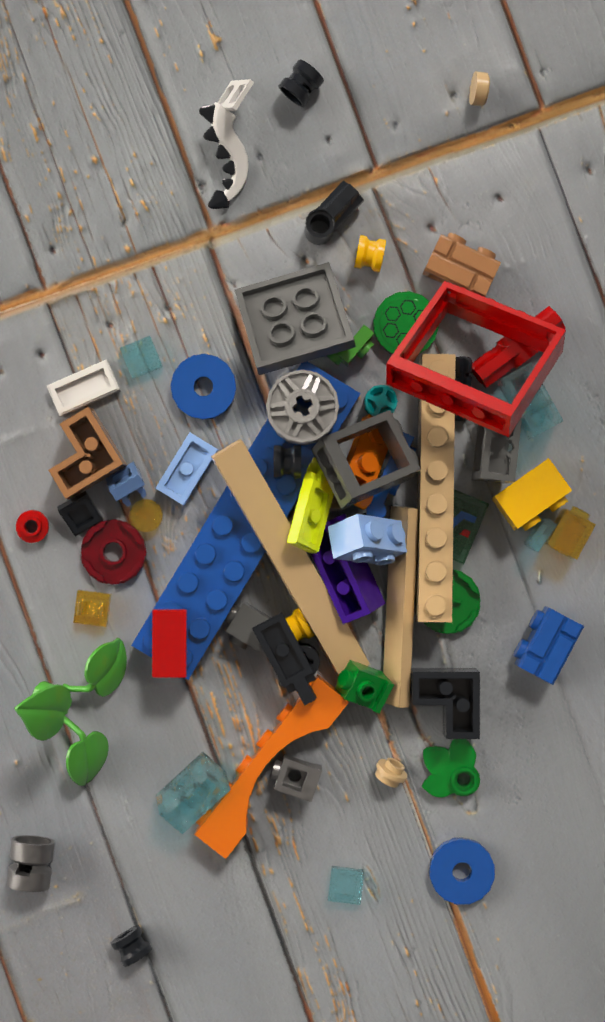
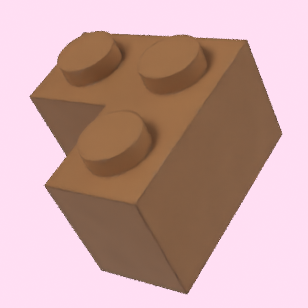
[48,407,127,499]

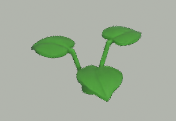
[14,637,127,786]

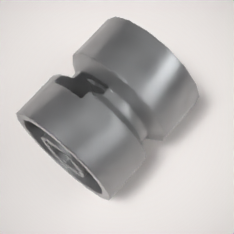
[7,835,55,892]

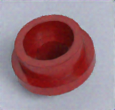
[16,510,49,543]

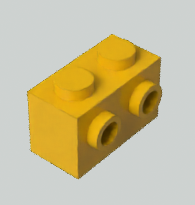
[492,458,572,531]

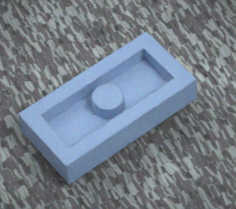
[156,432,218,505]

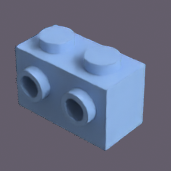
[328,514,407,565]

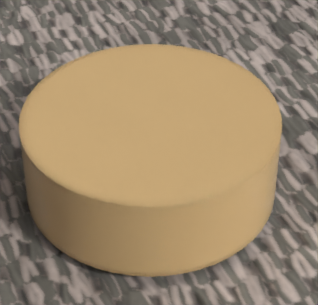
[469,71,490,106]

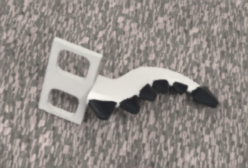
[199,79,254,209]

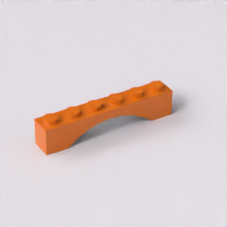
[194,674,349,859]

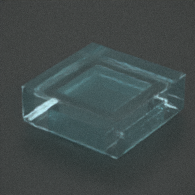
[120,335,163,379]
[524,518,557,552]
[328,866,364,905]

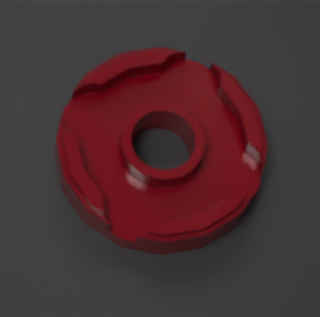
[81,519,147,585]

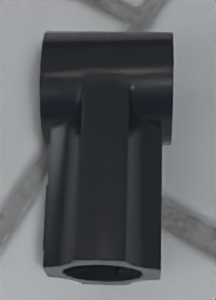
[304,181,364,245]

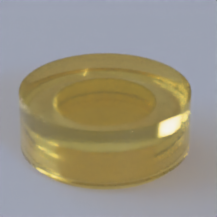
[129,499,163,532]

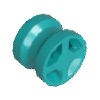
[364,385,398,416]

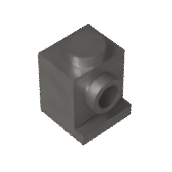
[270,754,322,802]

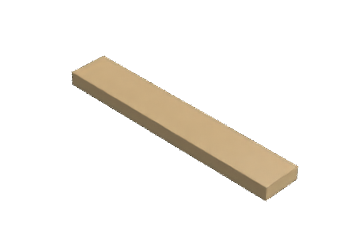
[383,506,419,708]

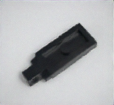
[252,612,317,706]

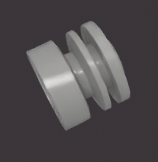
[266,370,339,446]

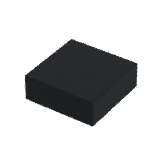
[57,491,103,537]

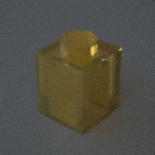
[543,506,596,560]

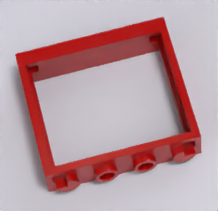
[386,281,566,438]

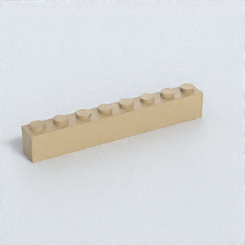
[415,354,456,623]

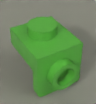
[327,325,374,367]

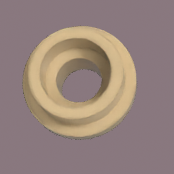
[375,758,407,788]

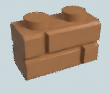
[422,233,501,297]

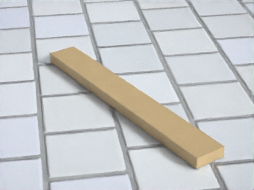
[211,439,370,676]

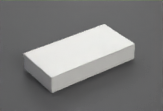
[47,359,121,417]

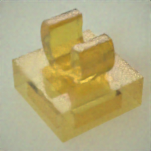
[73,589,112,627]

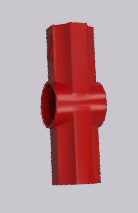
[472,306,566,389]

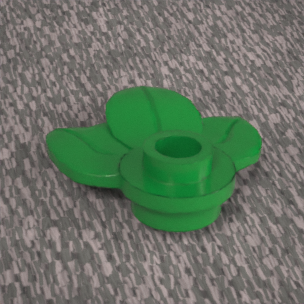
[422,739,480,798]

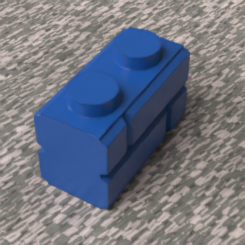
[513,606,584,685]

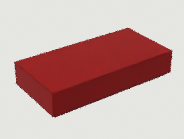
[152,609,187,678]

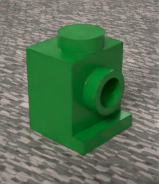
[335,660,394,714]

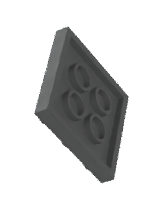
[234,262,356,375]

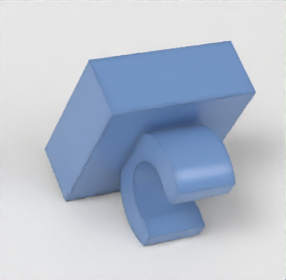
[106,461,146,507]

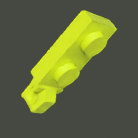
[287,457,334,553]

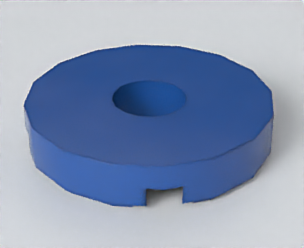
[171,354,236,420]
[429,837,495,905]

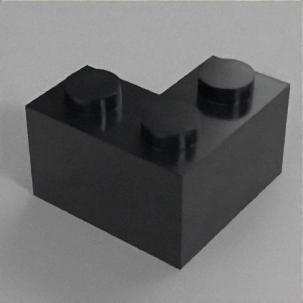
[410,668,480,739]

